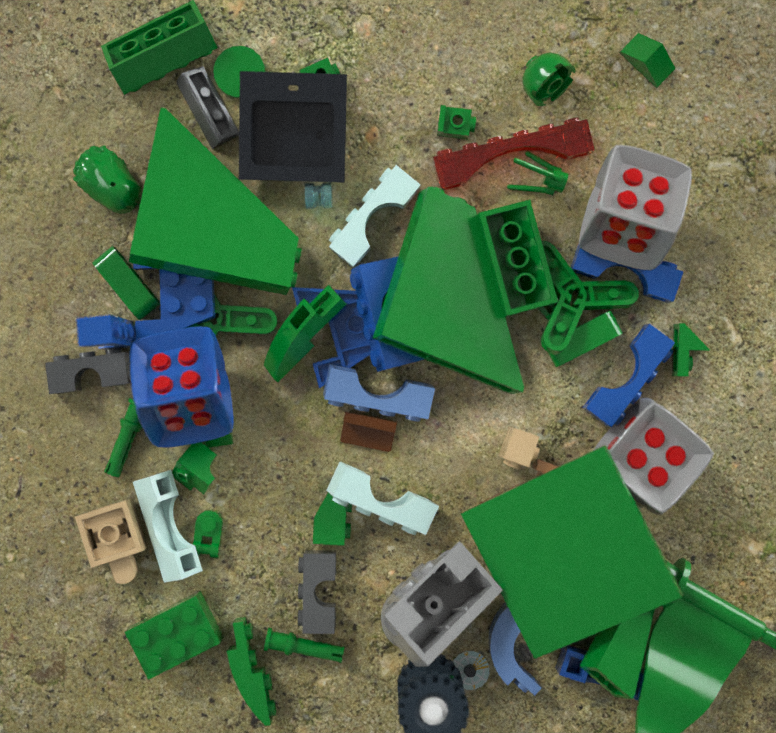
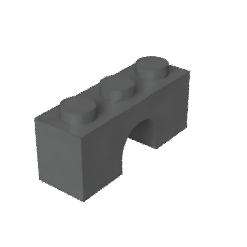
[45,348,131,394]
[298,550,336,634]

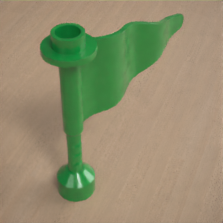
[635,558,776,733]

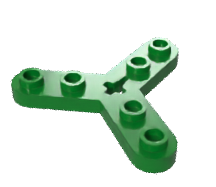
[541,241,639,354]
[193,291,278,337]

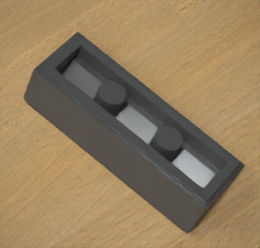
[176,66,239,149]

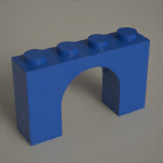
[350,256,424,372]

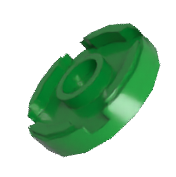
[213,46,266,98]

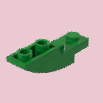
[264,285,347,383]
[226,617,277,726]

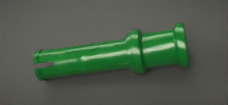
[104,397,143,478]
[263,627,345,663]

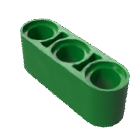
[92,246,160,320]
[548,310,623,368]

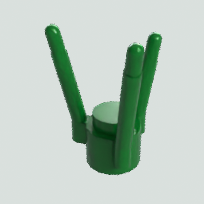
[507,151,569,196]

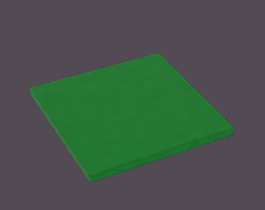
[461,445,683,659]

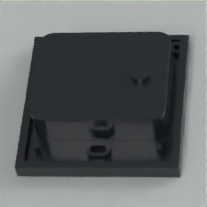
[239,71,347,183]

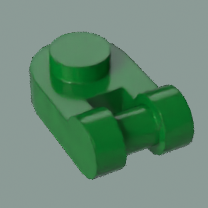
[193,509,223,559]

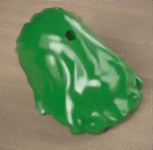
[73,145,143,214]

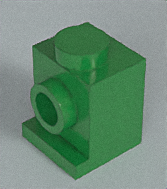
[437,105,476,140]

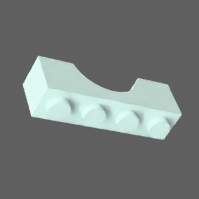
[329,165,421,268]
[327,462,439,535]
[133,470,203,583]

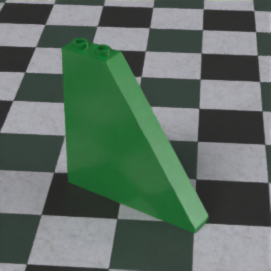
[129,107,302,295]
[372,187,524,394]

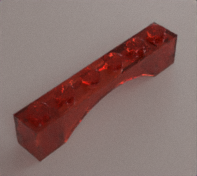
[432,117,595,191]

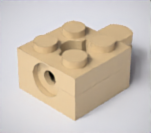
[75,498,148,584]

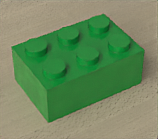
[124,591,224,680]

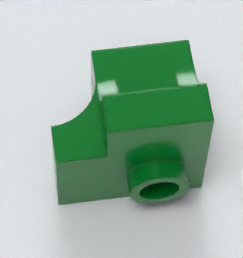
[172,442,217,495]

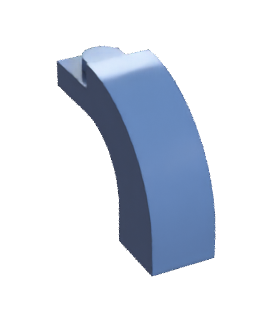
[488,602,542,696]

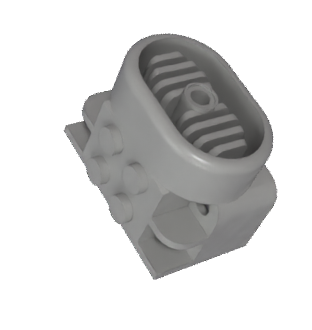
[381,541,503,667]

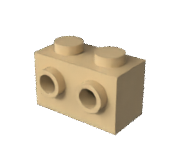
[499,426,540,470]

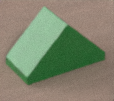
[620,33,676,88]

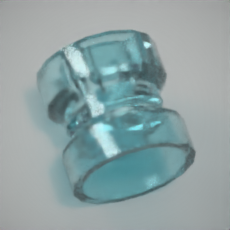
[305,182,332,209]

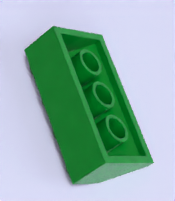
[101,0,218,95]
[477,200,558,317]

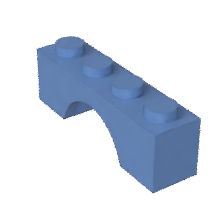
[323,364,435,422]

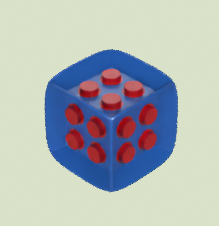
[130,327,234,448]

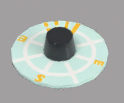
[453,651,489,690]

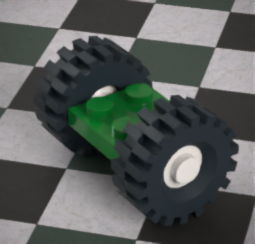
[397,654,469,733]

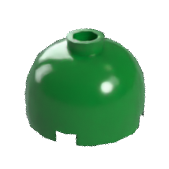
[522,52,576,106]

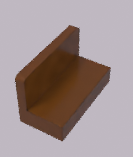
[340,411,397,452]

